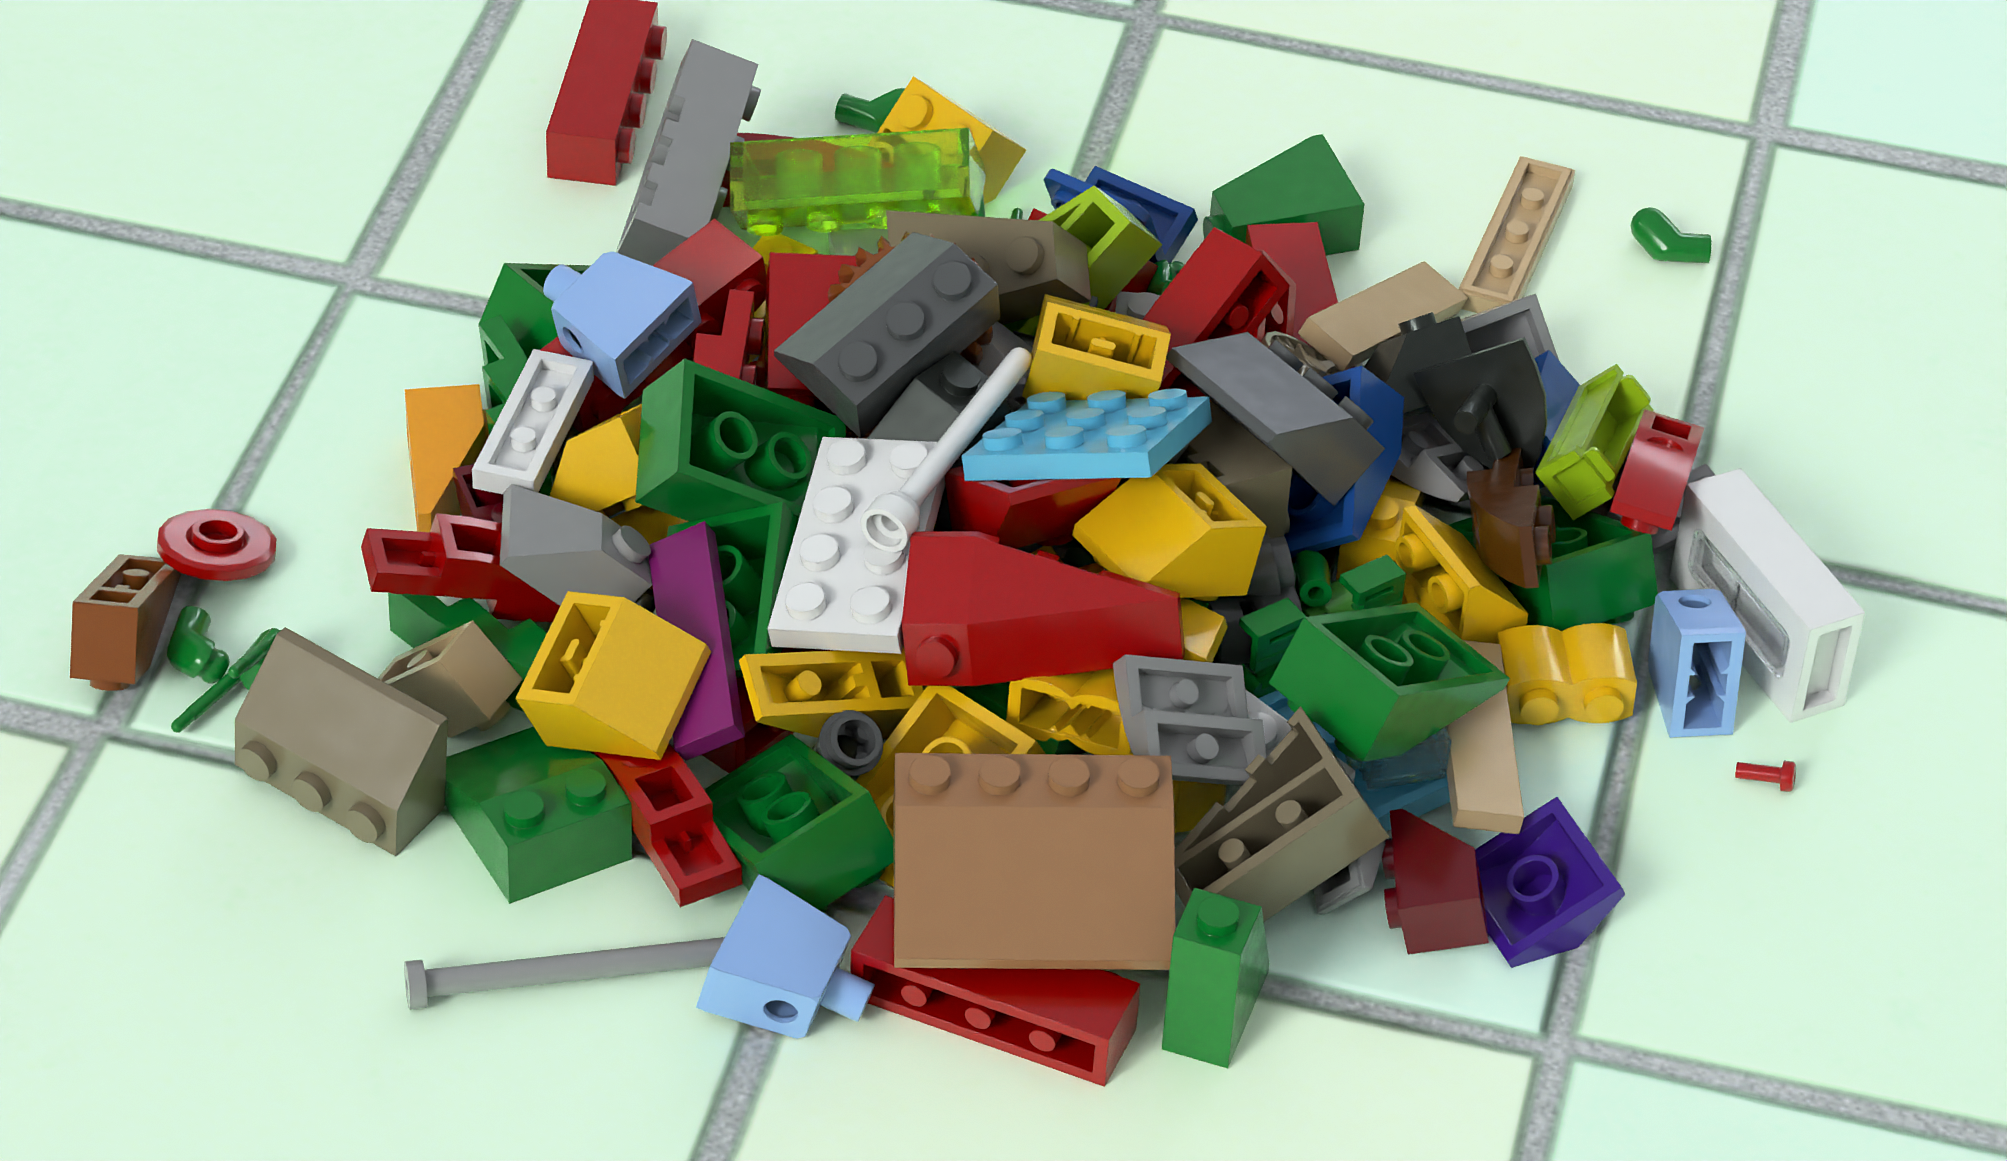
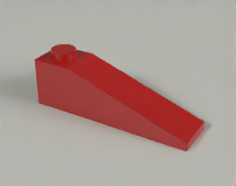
[902,531,1185,686]

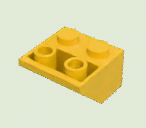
[864,76,1026,216]
[1022,294,1171,400]
[550,404,642,517]
[1072,463,1267,601]
[1395,505,1528,644]
[515,591,711,760]

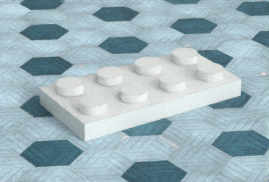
[768,437,946,654]

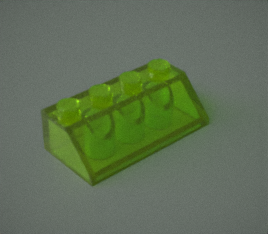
[730,128,986,236]

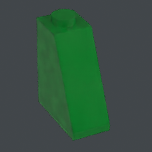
[1203,134,1365,255]
[1162,888,1269,1069]

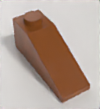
[70,554,181,691]

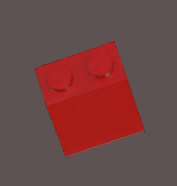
[944,466,1121,549]

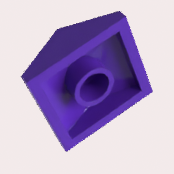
[1475,797,1625,968]

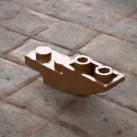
[1467,448,1556,588]

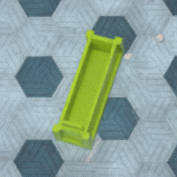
[1535,364,1654,521]

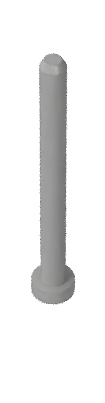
[404,937,725,1010]

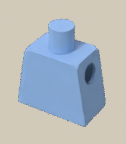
[543,251,702,399]
[1648,589,1746,738]
[696,874,875,1039]

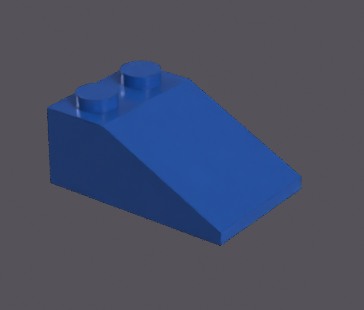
[1284,365,1404,558]

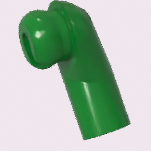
[835,88,905,133]
[167,606,230,684]

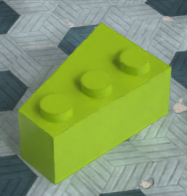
[1003,185,1163,336]

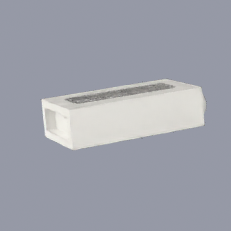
[1669,468,1866,723]

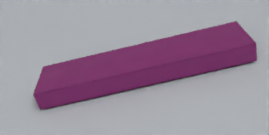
[649,521,745,761]

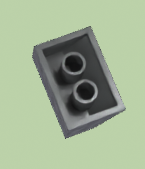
[774,232,1000,438]
[1166,332,1385,506]

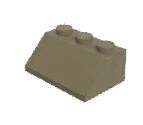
[235,627,448,856]

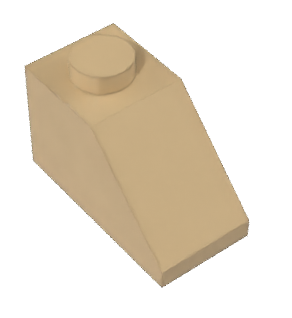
[378,620,523,738]

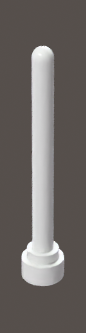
[860,347,1032,552]

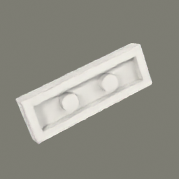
[472,349,594,494]

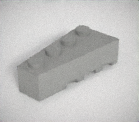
[616,39,761,266]

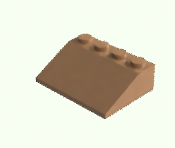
[893,753,1175,970]

